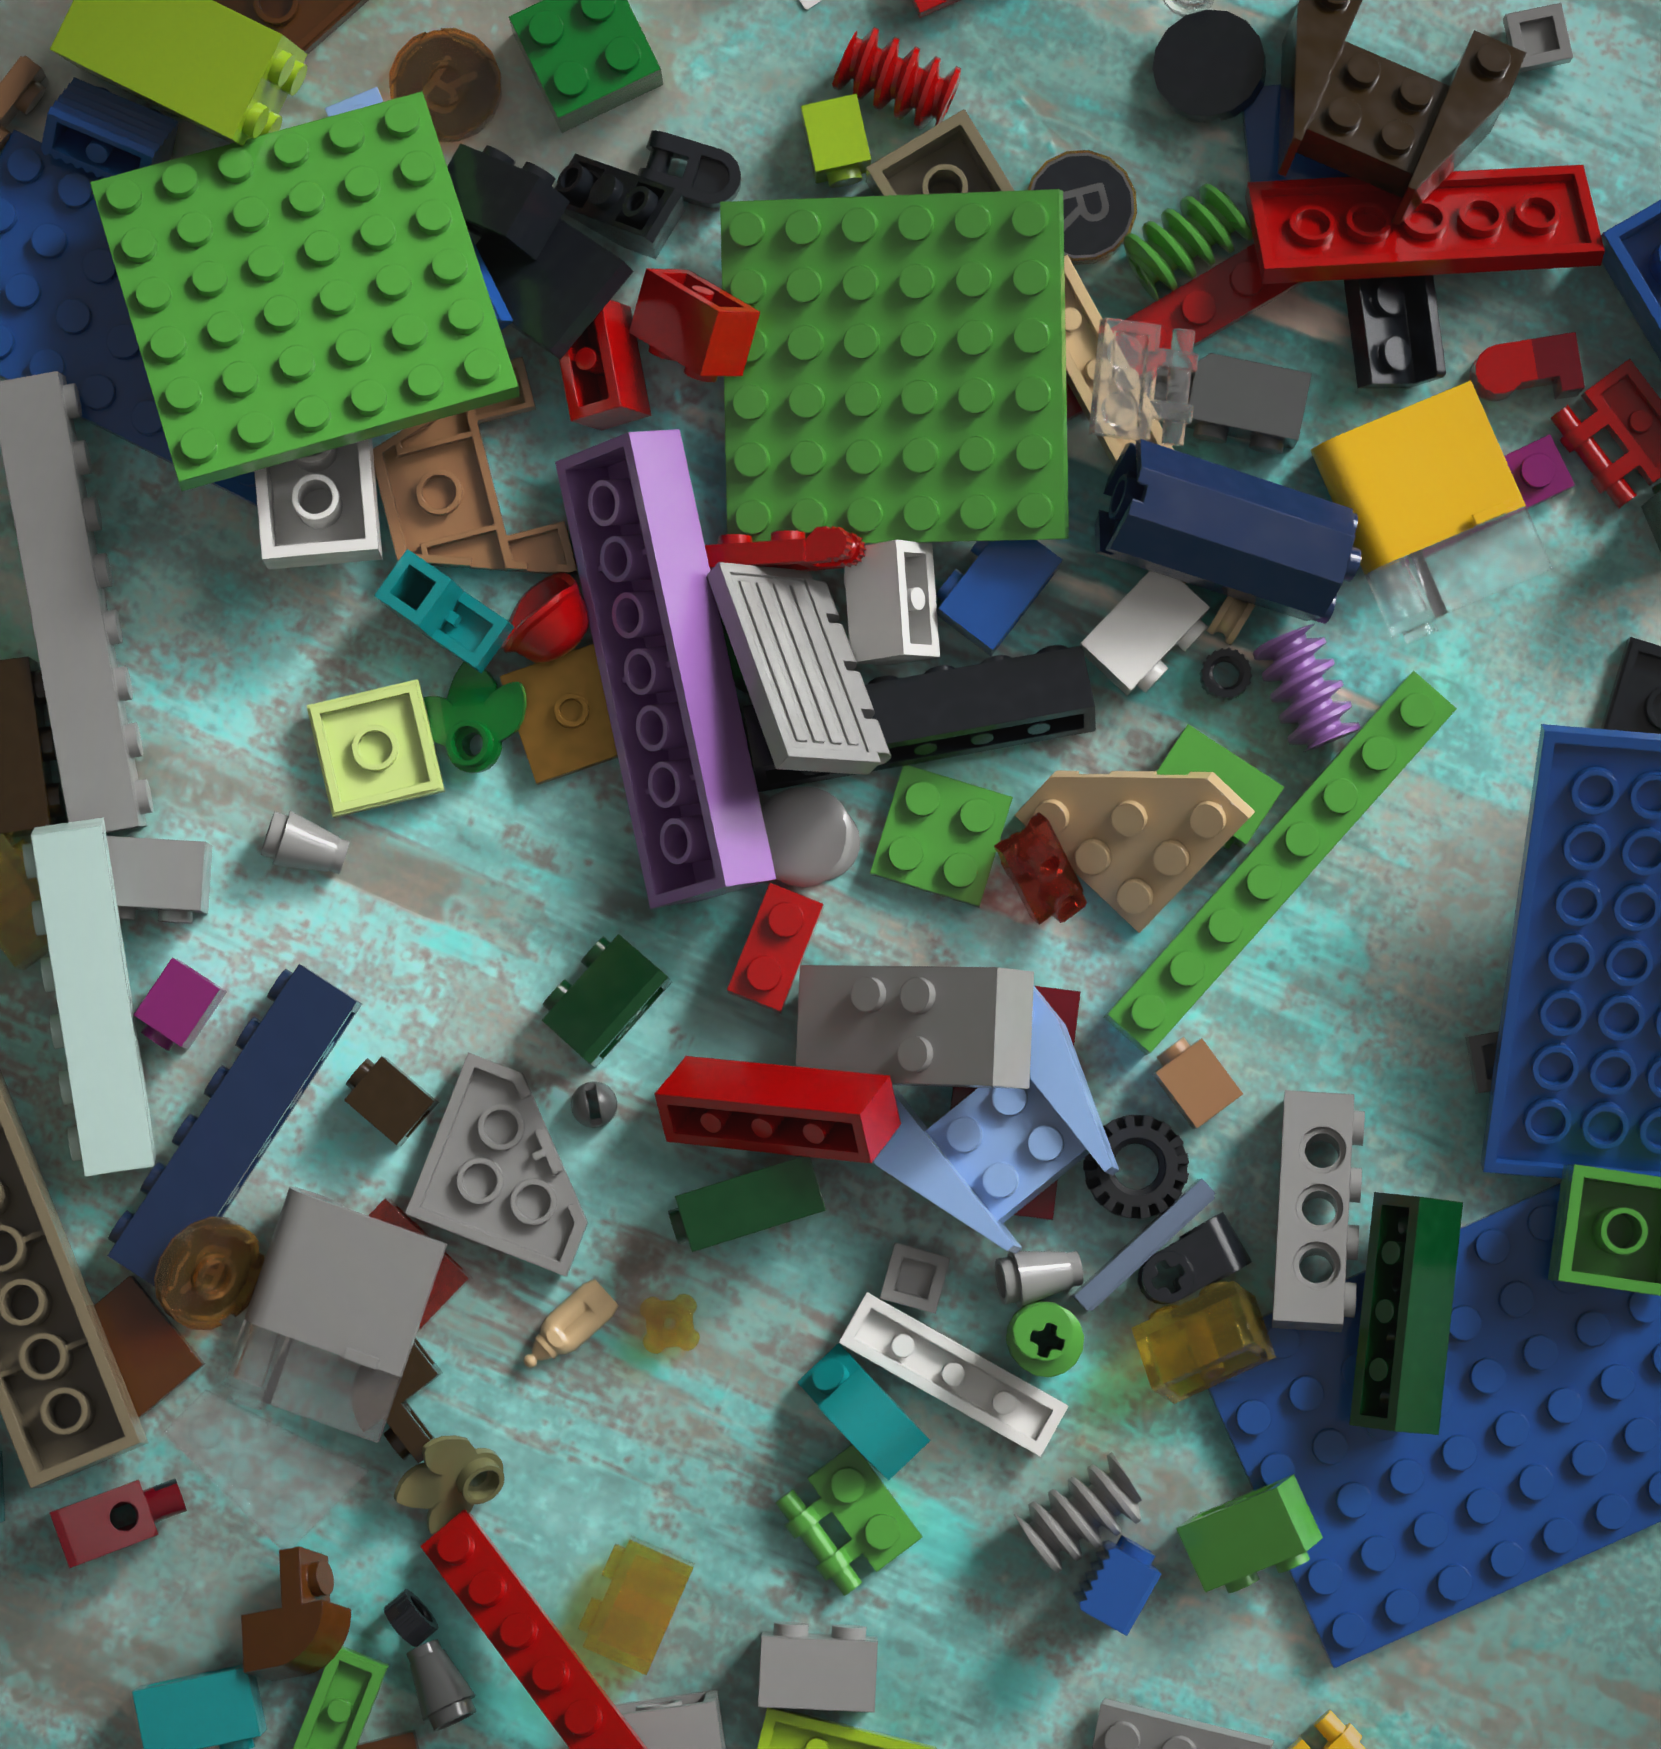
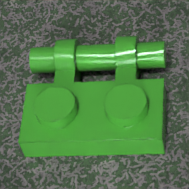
[775,1444,923,1596]

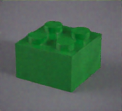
[509,0,663,133]

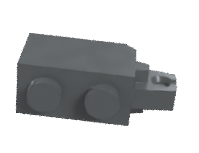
[1144,353,1312,454]

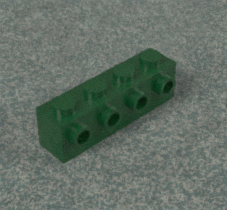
[1349,1192,1463,1435]

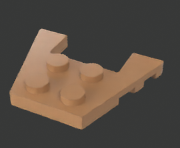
[373,357,578,575]

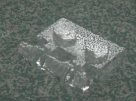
[1088,317,1199,446]

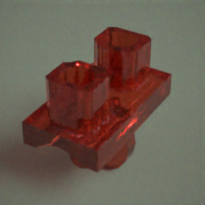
[994,812,1087,925]

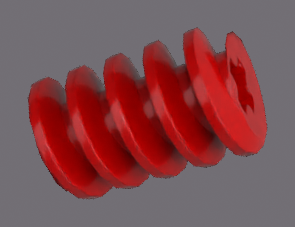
[832,27,961,129]

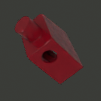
[49,1478,187,1568]

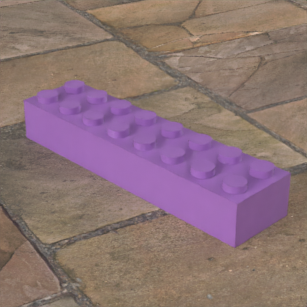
[555,429,776,909]

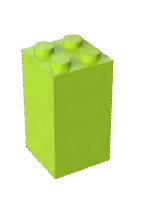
[50,0,308,146]

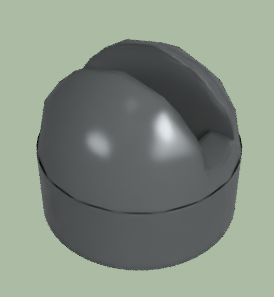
[571,1082,618,1128]

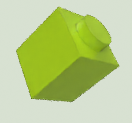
[801,94,871,188]

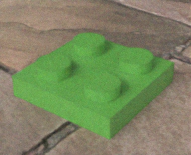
[870,765,1013,908]

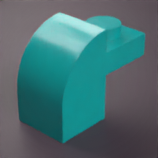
[374,549,514,674]
[797,1343,931,1481]

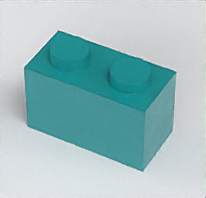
[132,1664,267,1749]

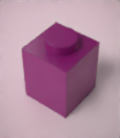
[134,957,227,1051]

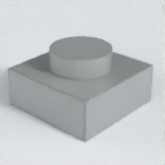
[1503,3,1573,73]
[880,1242,951,1314]

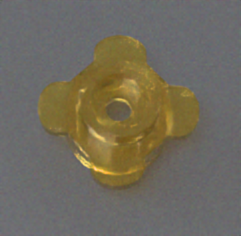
[640,1294,700,1354]

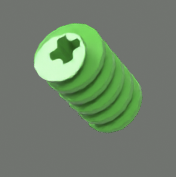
[1123,183,1253,301]
[1006,1301,1084,1377]

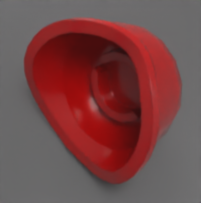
[501,573,589,663]

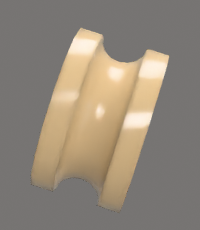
[1207,596,1255,646]

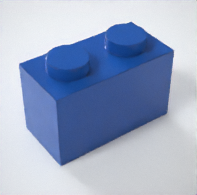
[936,540,1063,656]

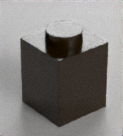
[344,1056,439,1146]

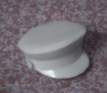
[761,787,860,887]

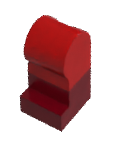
[1469,332,1585,401]

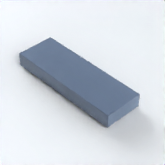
[1072,1179,1216,1311]

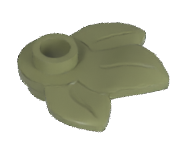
[394,1435,505,1534]

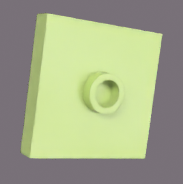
[306,679,445,818]

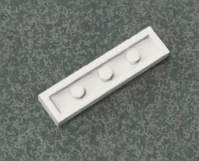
[839,1292,1069,1457]

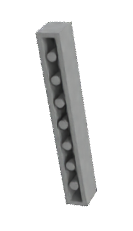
[0,371,153,833]

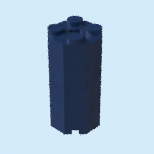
[1095,439,1361,624]

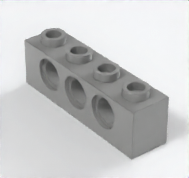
[1272,1090,1365,1332]

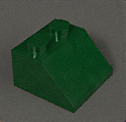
[542,934,672,1068]

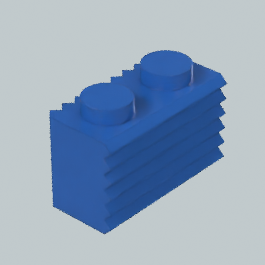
[40,77,179,178]
[1073,1535,1162,1636]

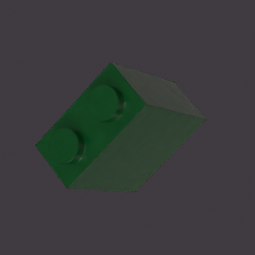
[668,1156,826,1252]

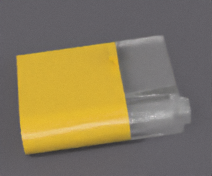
[1310,380,1553,644]

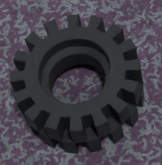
[1083,1115,1189,1219]

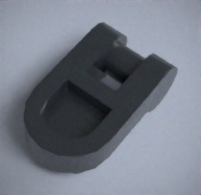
[638,130,741,209]

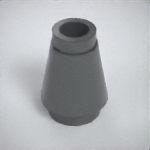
[406,1639,476,1731]

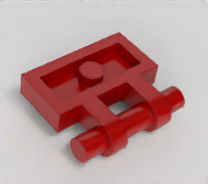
[1550,358,1661,509]

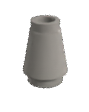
[261,811,350,874]
[995,1251,1083,1308]

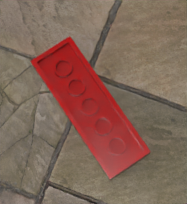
[1245,165,1605,284]

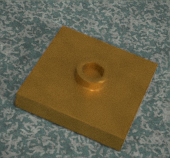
[499,644,618,785]

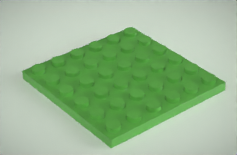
[90,91,520,492]
[720,189,1069,543]

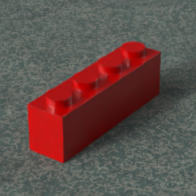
[654,1056,901,1164]

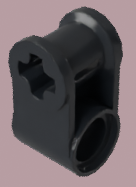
[1137,1212,1252,1305]

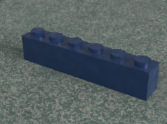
[107,964,362,1289]

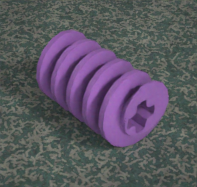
[1253,623,1361,752]

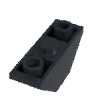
[555,153,685,259]

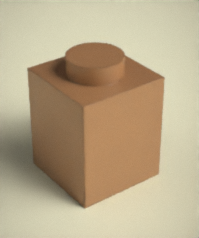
[1152,1037,1243,1129]

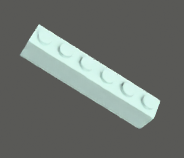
[22,817,156,1177]

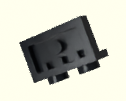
[1344,275,1446,388]

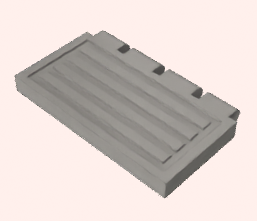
[707,562,891,775]

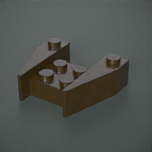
[1278,0,1527,225]

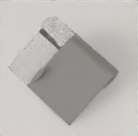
[222,1187,447,1443]

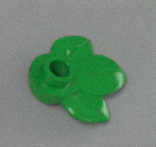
[423,662,527,773]

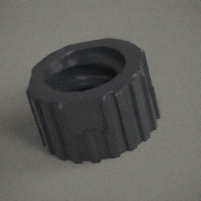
[1199,648,1252,701]
[384,1589,439,1647]

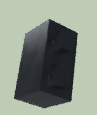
[447,143,570,260]

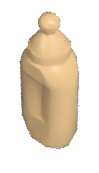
[523,1279,619,1368]

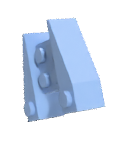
[873,986,1119,1253]

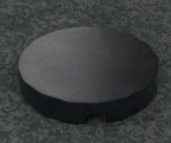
[1152,9,1266,123]

